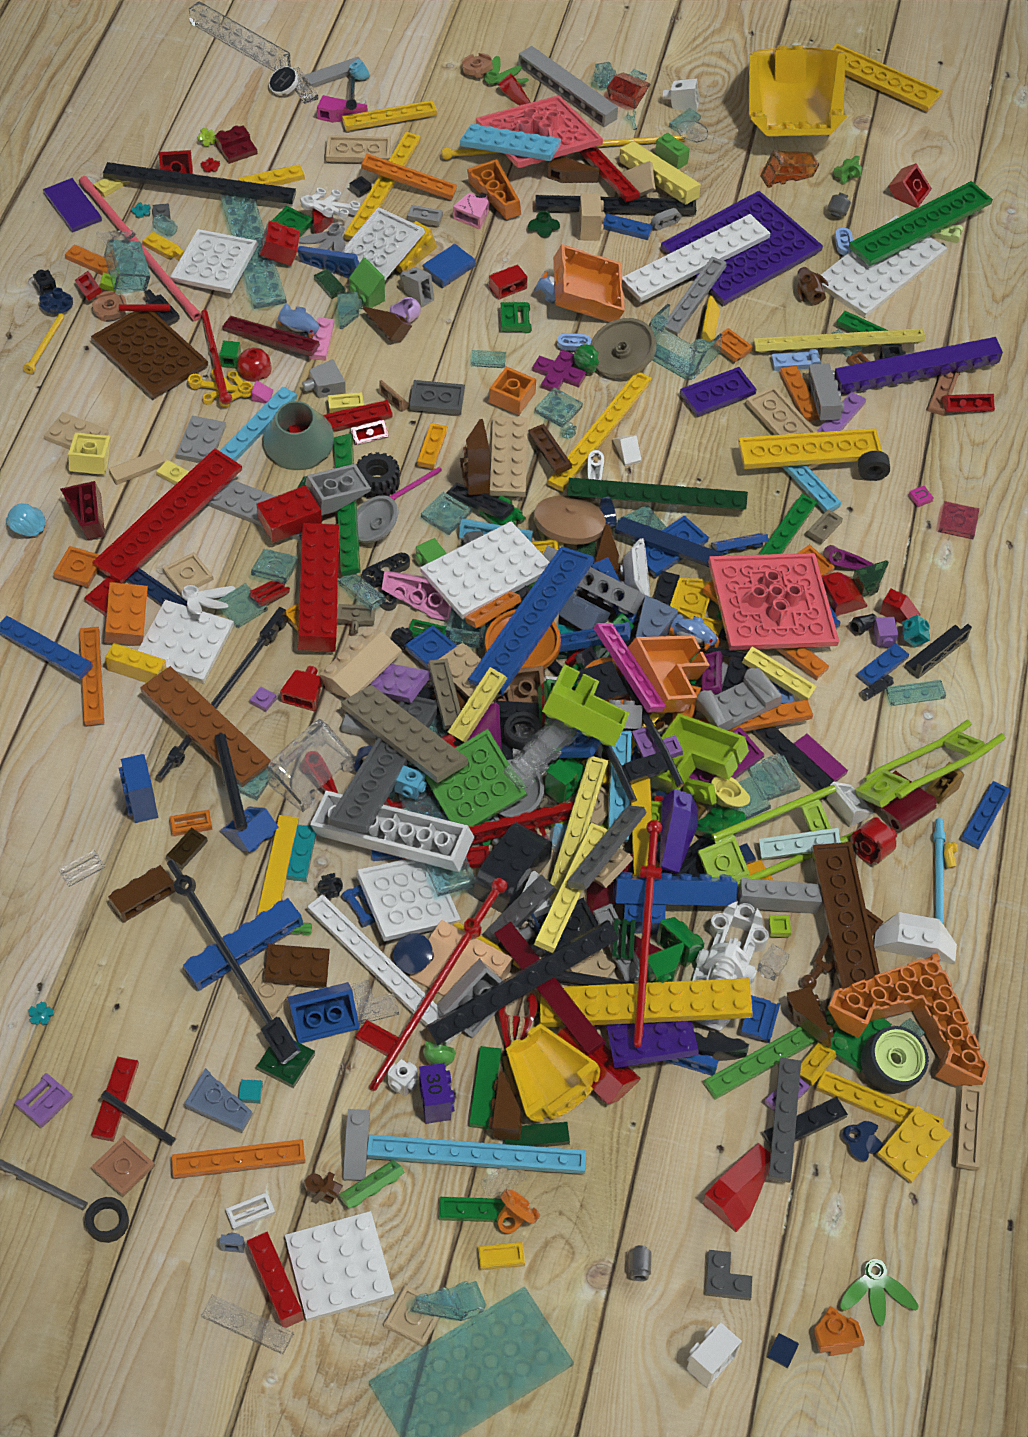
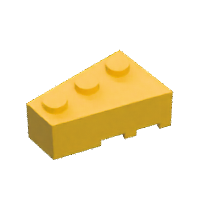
[395,221,437,273]

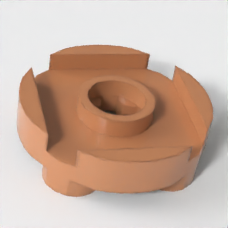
[462,53,493,78]
[92,291,127,322]

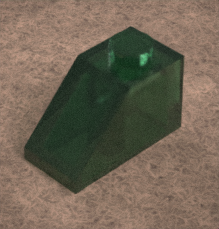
[852,560,889,597]

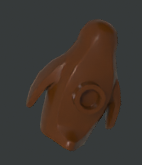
[797,267,829,305]

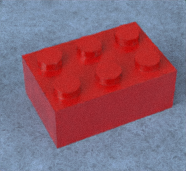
[256,485,322,543]

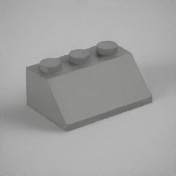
[437,958,503,1038]

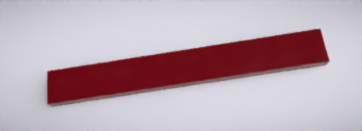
[494,922,606,1056]

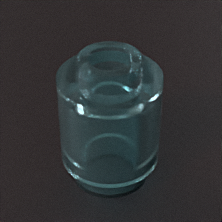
[152,214,178,236]

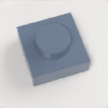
[220,1233,245,1253]

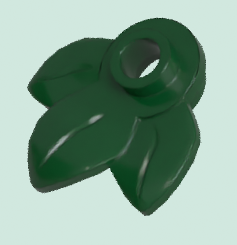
[528,211,560,238]

